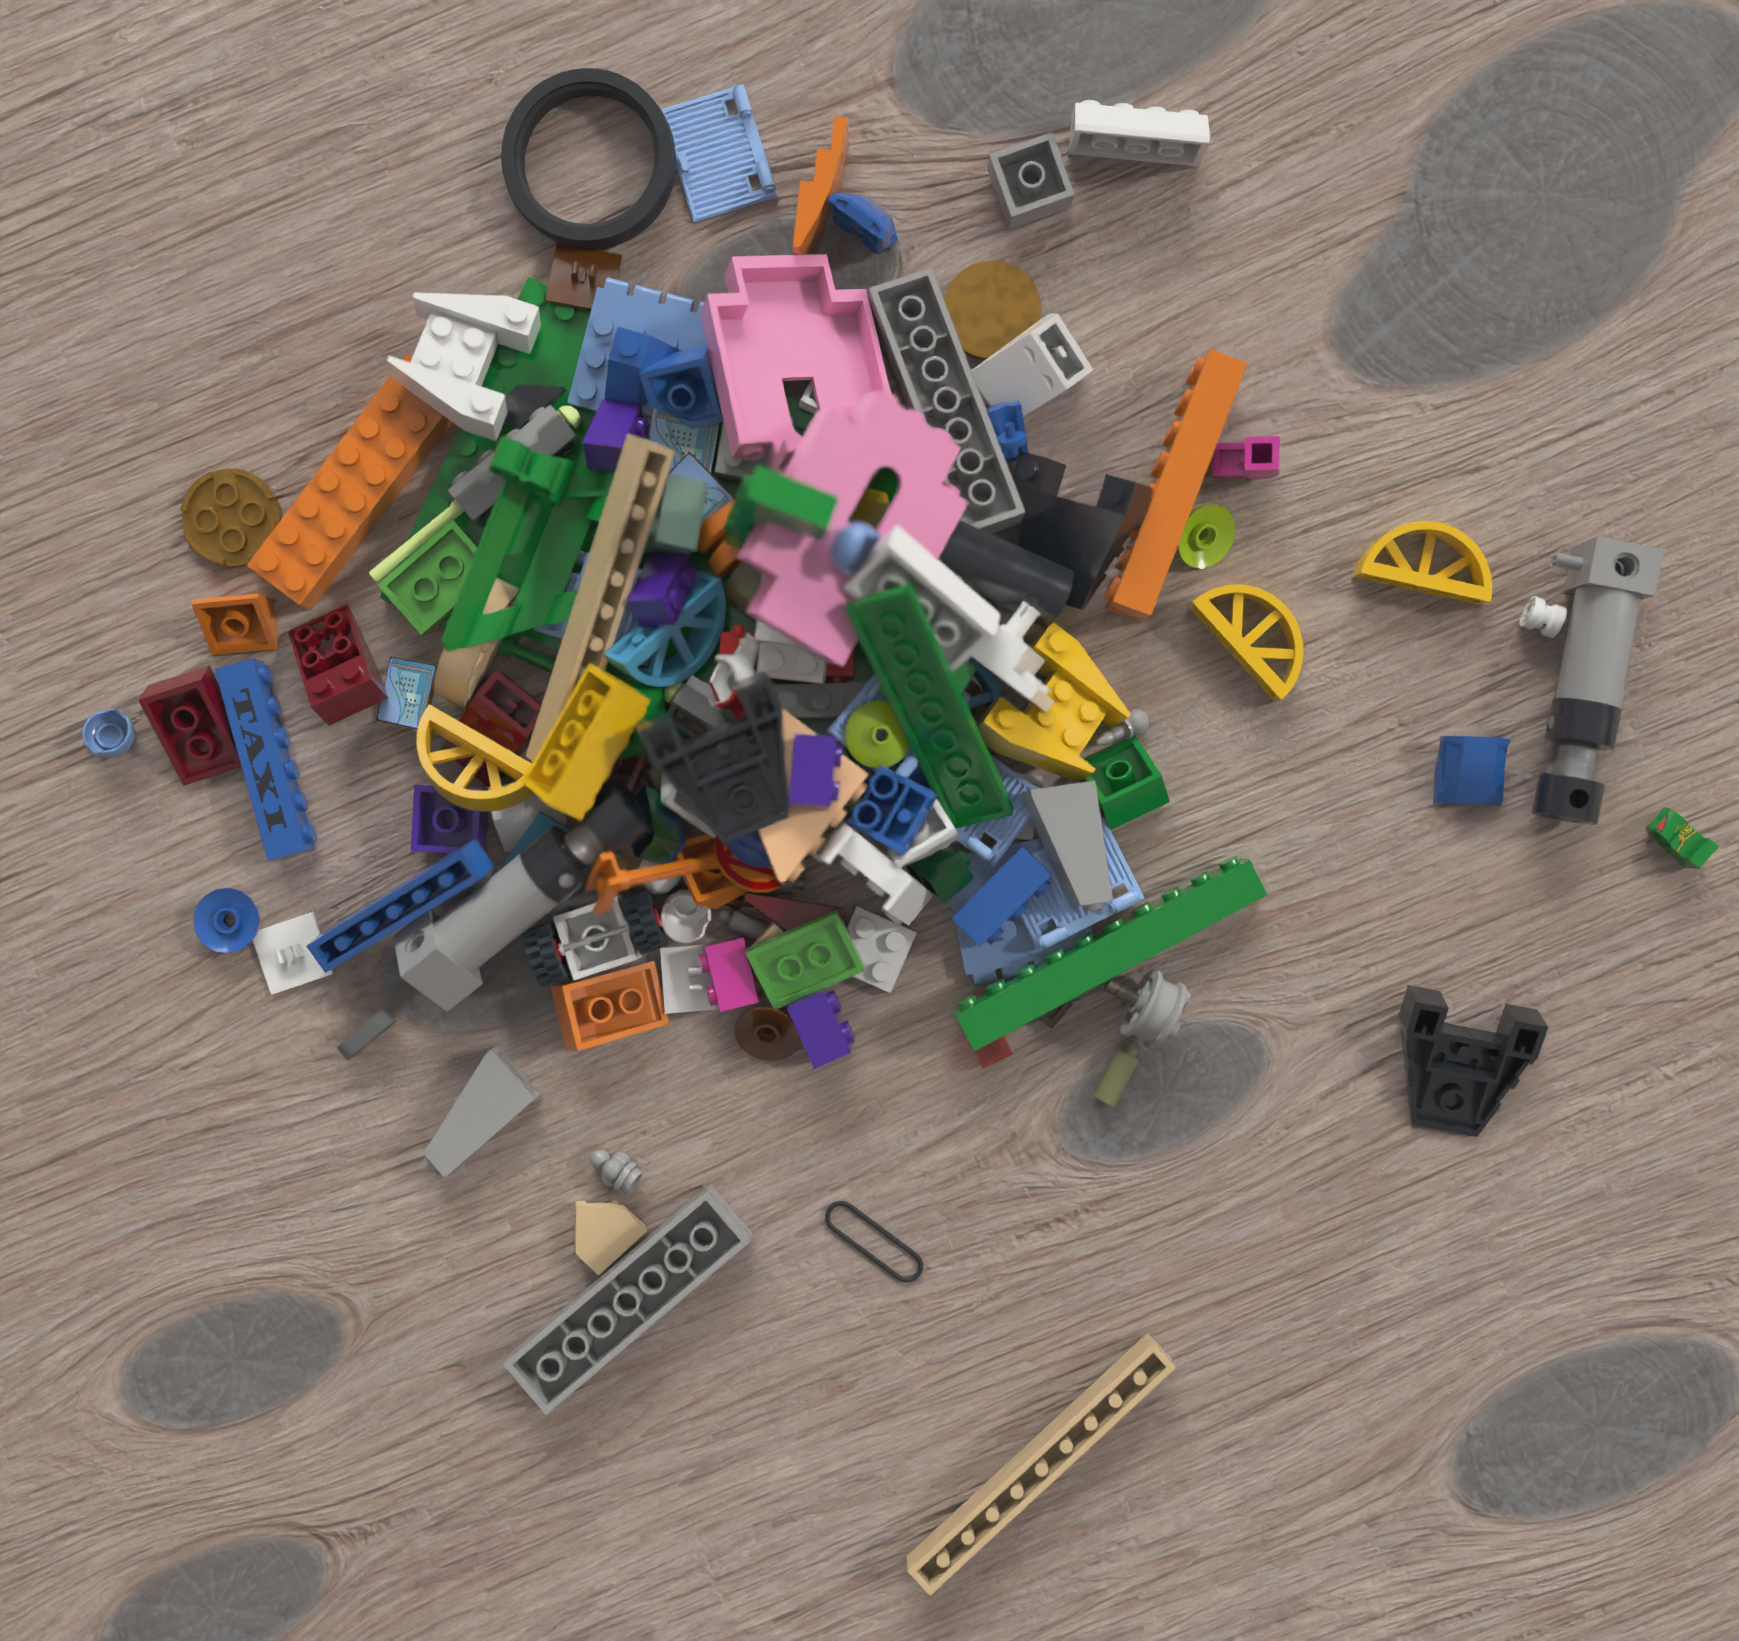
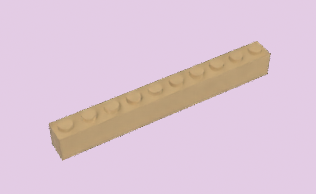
[526,434,675,762]
[907,1333,1176,1596]

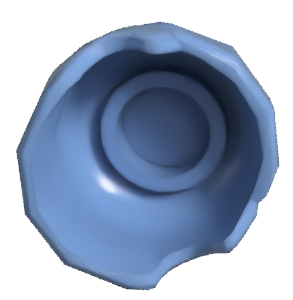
[830,522,881,575]
[82,709,135,758]

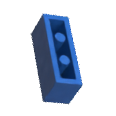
[952,846,1052,946]

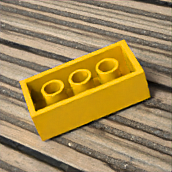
[522,663,650,820]

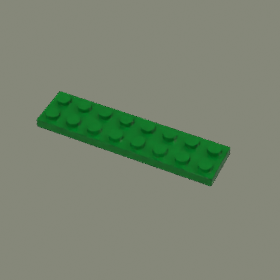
[844,583,1014,828]

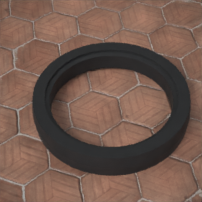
[501,68,676,249]

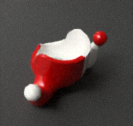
[709,625,760,720]

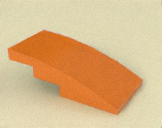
[793,116,849,255]

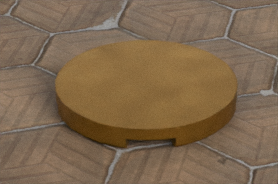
[944,260,1042,361]
[180,468,282,567]

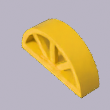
[1353,521,1492,606]
[1187,584,1304,702]
[417,704,534,812]

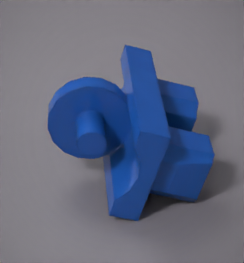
[987,401,1029,464]

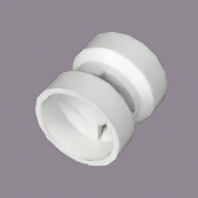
[1520,596,1567,638]

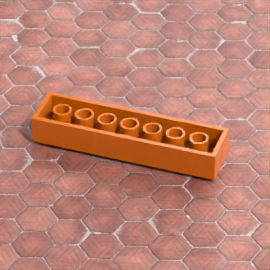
[1103,349,1248,623]
[247,353,453,610]

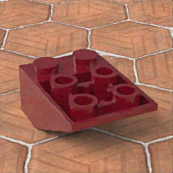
[288,604,388,726]
[441,670,542,787]

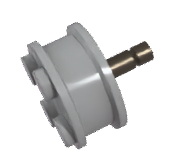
[1104,969,1191,1050]

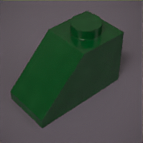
[905,846,974,904]

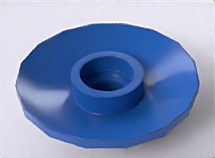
[193,888,260,954]

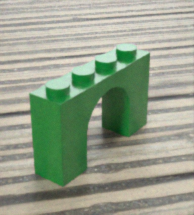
[723,465,839,549]

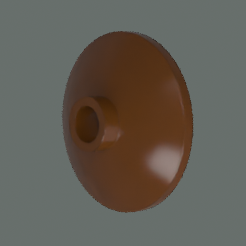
[735,1007,800,1061]

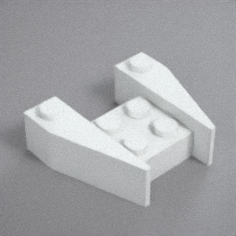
[387,293,541,441]
[808,821,934,926]

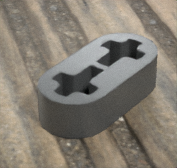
[337,1008,396,1061]

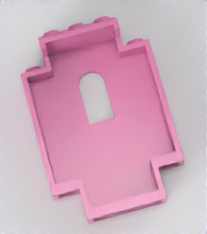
[700,254,891,489]
[737,390,968,666]

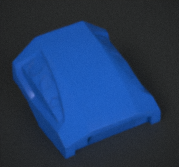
[828,192,898,254]
[1433,736,1510,806]
[846,765,938,855]

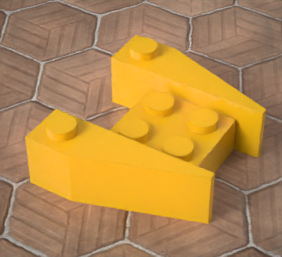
[976,622,1131,782]

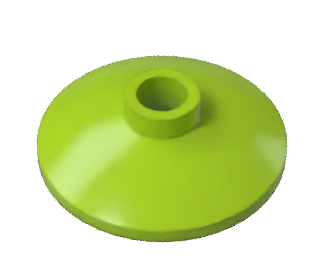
[1177,504,1236,568]
[845,700,910,768]

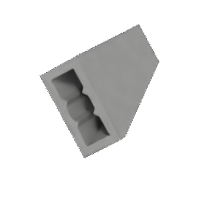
[1022,781,1113,911]
[423,1046,540,1178]

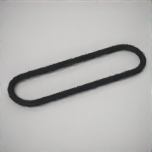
[825,1201,923,1282]

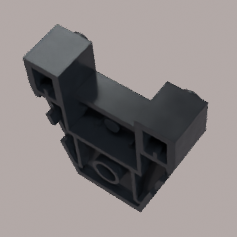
[1012,451,1153,610]
[636,671,789,844]
[1399,985,1548,1137]

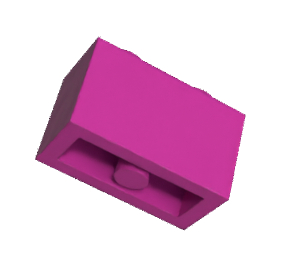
[698,937,759,1012]

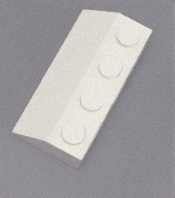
[1068,100,1210,167]
[844,525,1000,672]

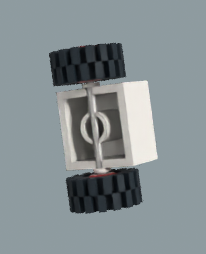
[523,889,667,987]

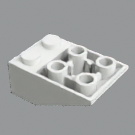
[971,313,1094,417]

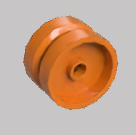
[697,500,742,578]

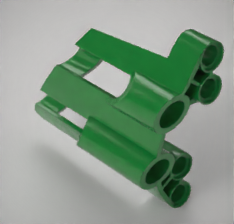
[441,436,615,652]

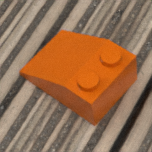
[550,961,669,1051]

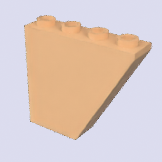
[758,708,868,885]

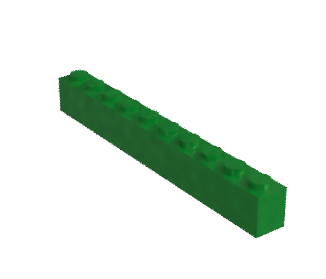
[952,856,1267,1051]

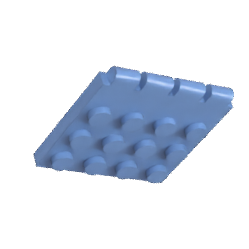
[567,277,707,426]
[949,838,1092,986]

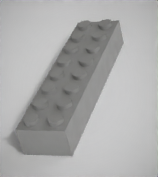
[868,267,1025,534]
[503,1183,753,1415]

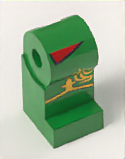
[1646,807,1719,869]

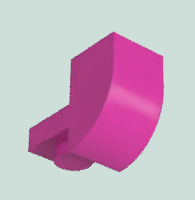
[1212,436,1280,480]

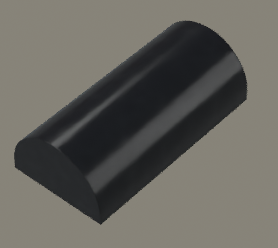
[938,520,1074,628]

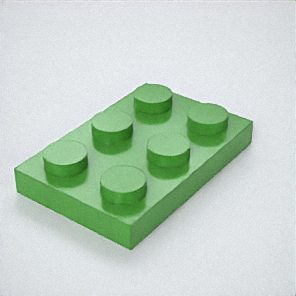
[378,519,478,636]
[745,909,865,1009]

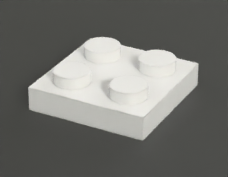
[847,906,917,993]

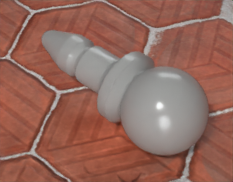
[1095,709,1149,746]

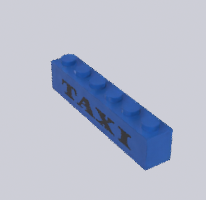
[215,659,317,861]

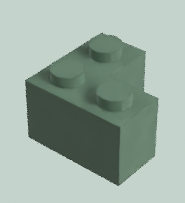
[643,474,707,556]

